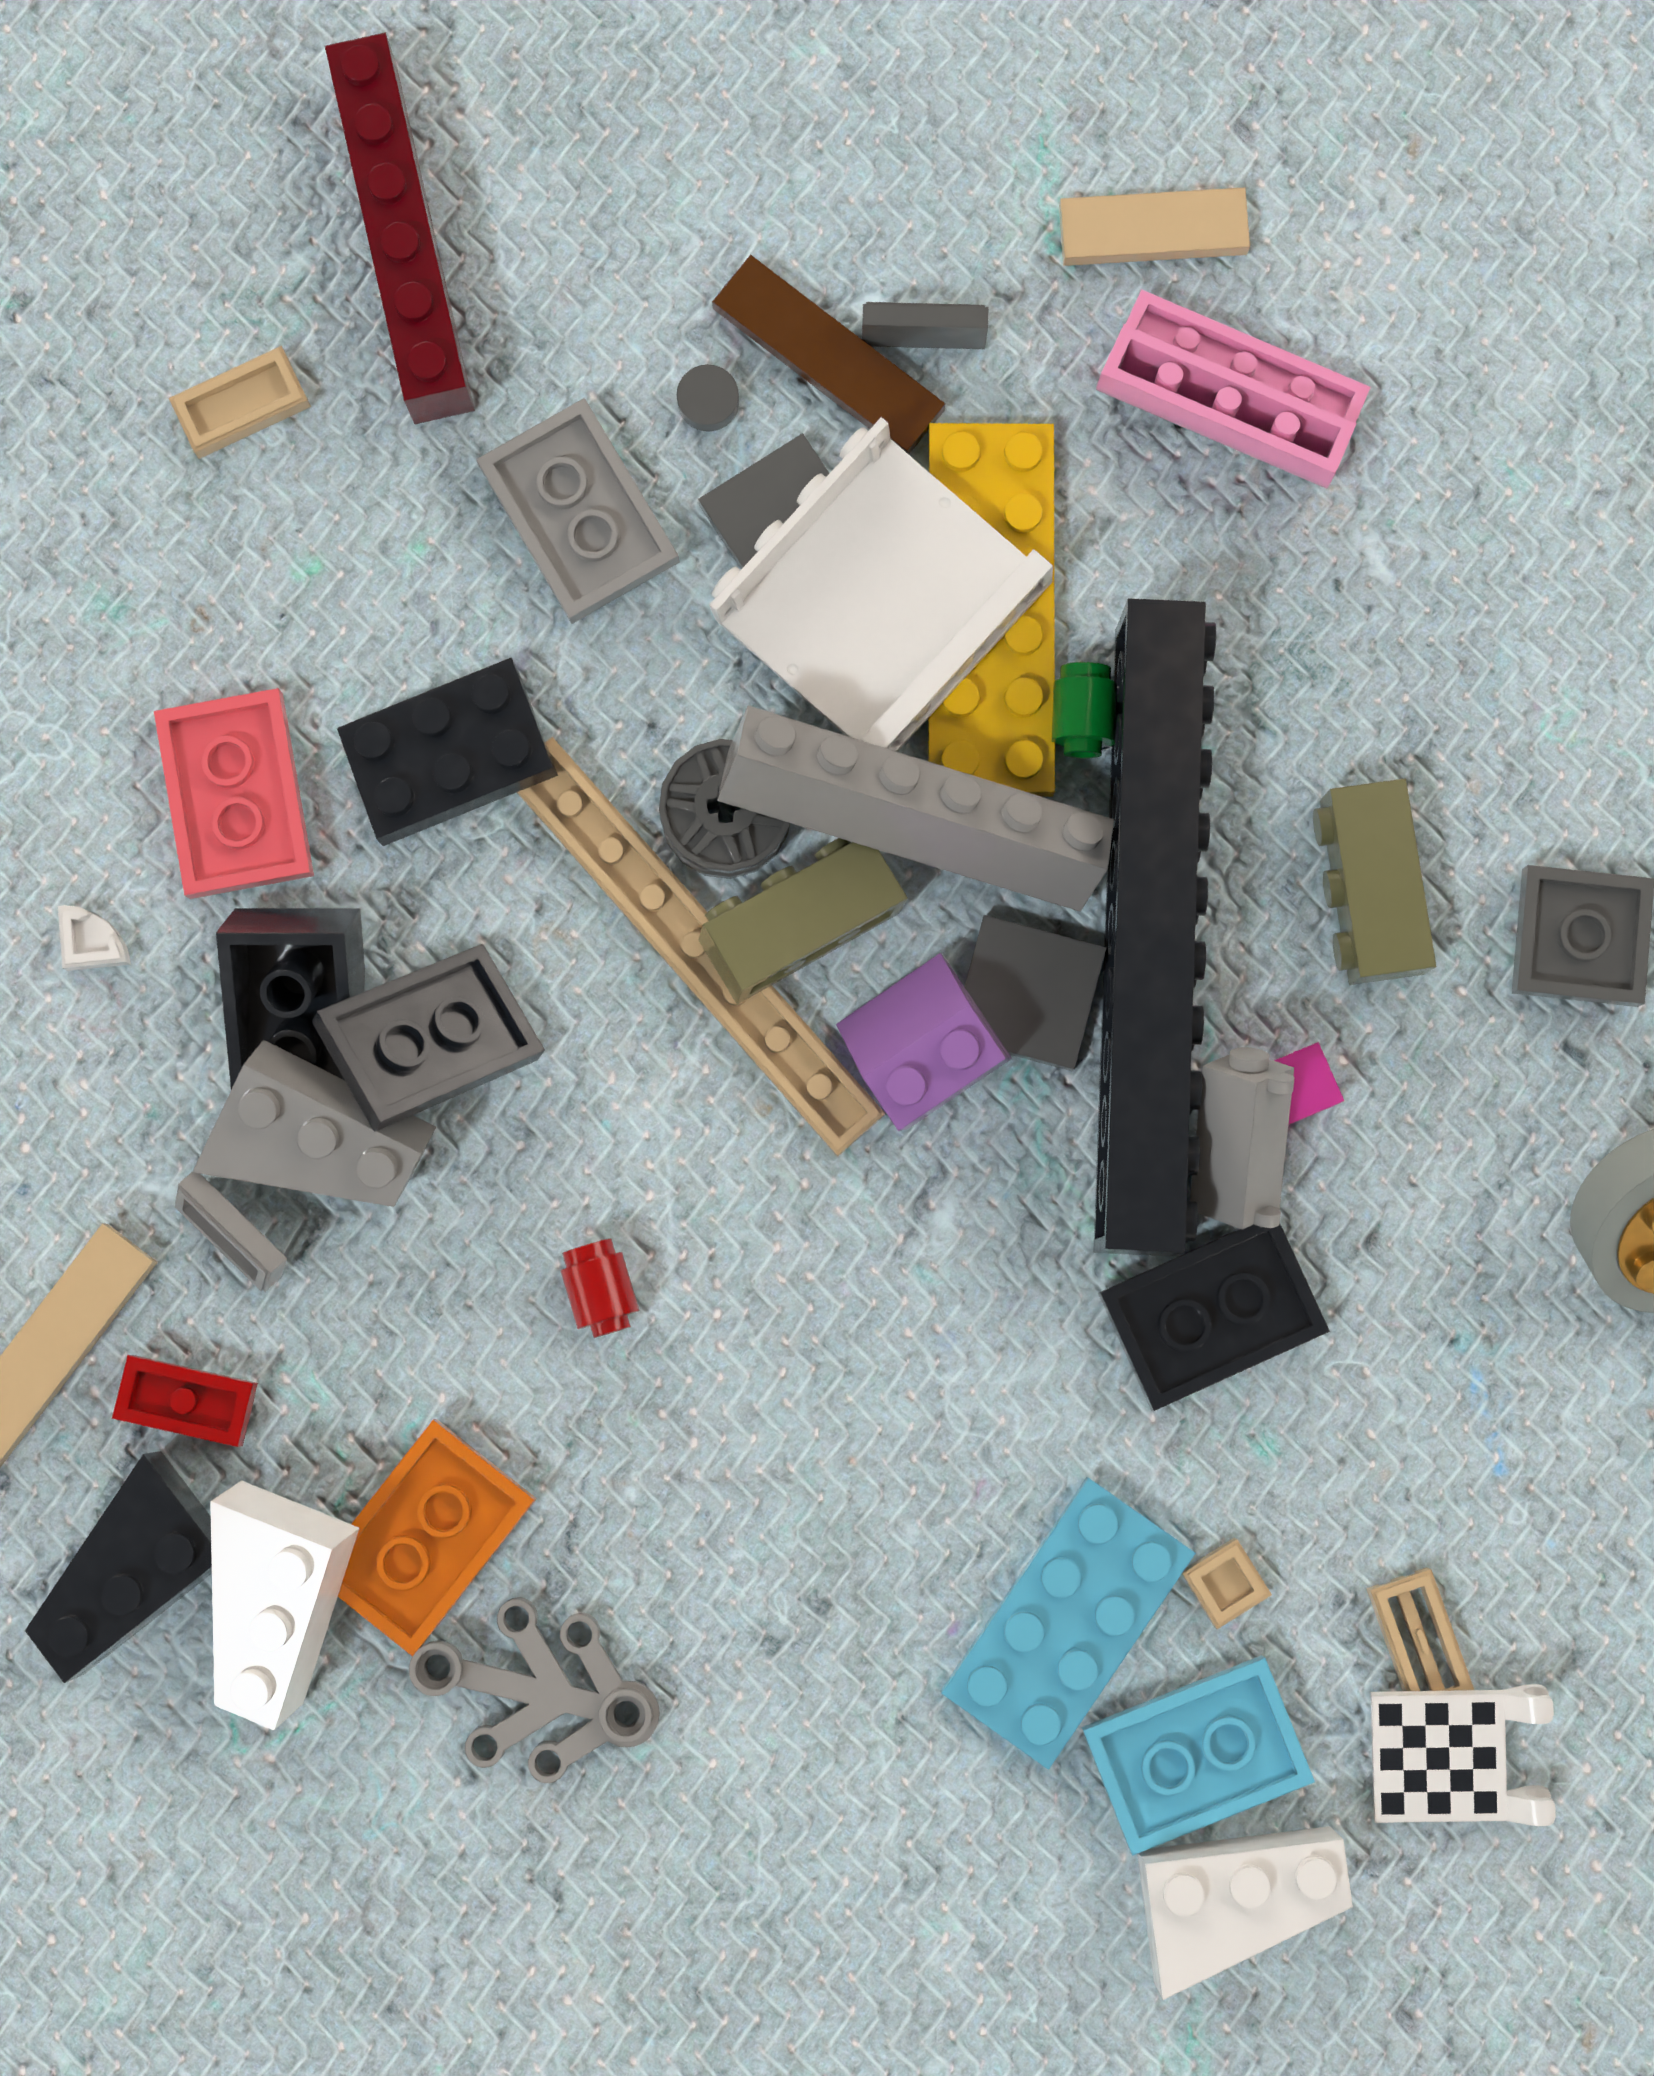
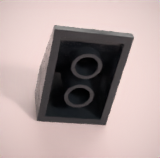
[216,908,365,1090]

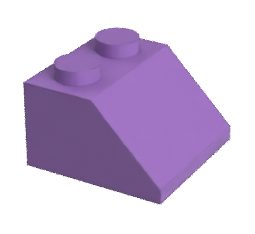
[836,953,1012,1131]

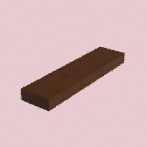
[712,254,946,454]

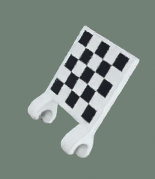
[1370,1684,1556,1826]

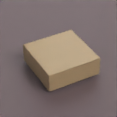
[1182,1538,1272,1629]

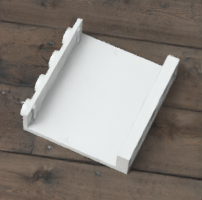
[709,417,1053,752]

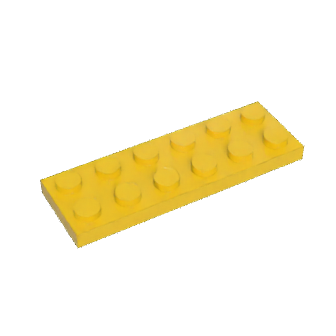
[928,423,1055,797]

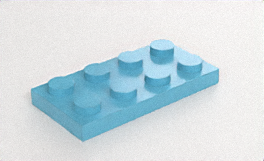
[940,1477,1196,1770]

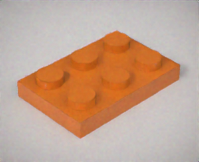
[337,1419,537,1657]

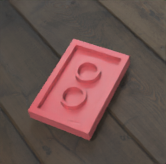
[154,688,314,899]

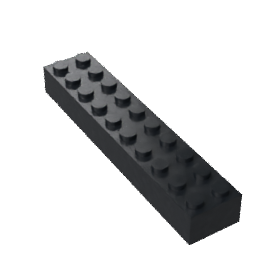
[1093,598,1216,1256]

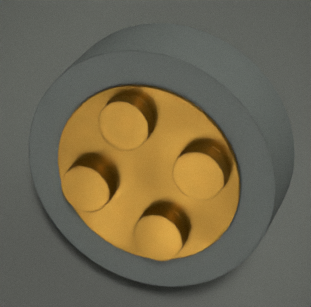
[1570,1129,1654,1313]

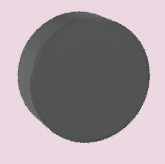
[677,364,739,432]

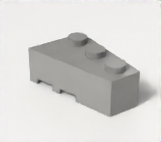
[192,1040,436,1207]

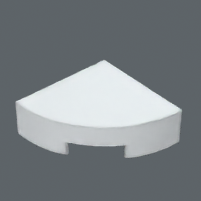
[58,905,131,971]

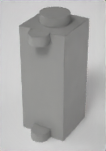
[1190,1047,1295,1230]

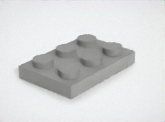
[476,398,680,624]

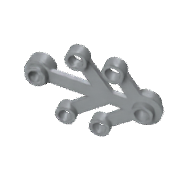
[409,1597,660,1783]

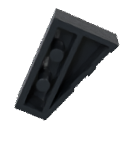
[25,1451,212,1683]

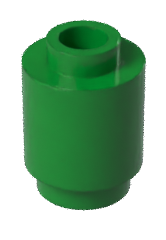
[1052,662,1117,758]

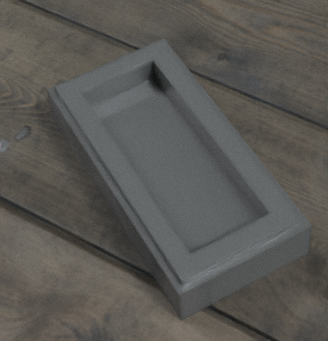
[862,302,989,349]

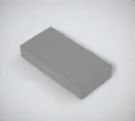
[175,1172,287,1292]

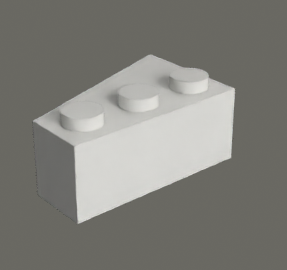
[210,1480,359,1730]
[1137,1826,1353,2000]

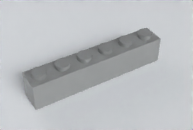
[717,705,1114,912]

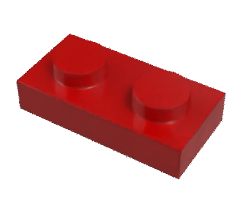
[112,1355,258,1447]

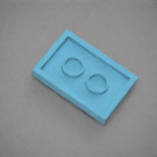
[1081,1655,1315,1856]

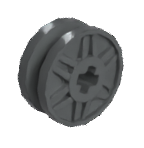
[659,739,790,879]

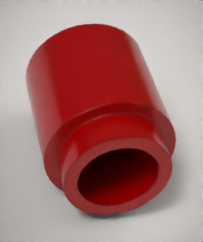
[560,1238,640,1338]

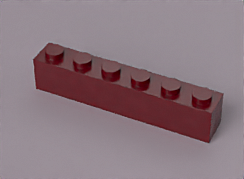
[325,32,475,424]

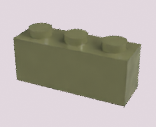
[1313,778,1437,985]
[698,838,908,1004]

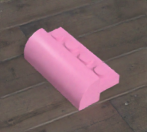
[1096,289,1371,489]

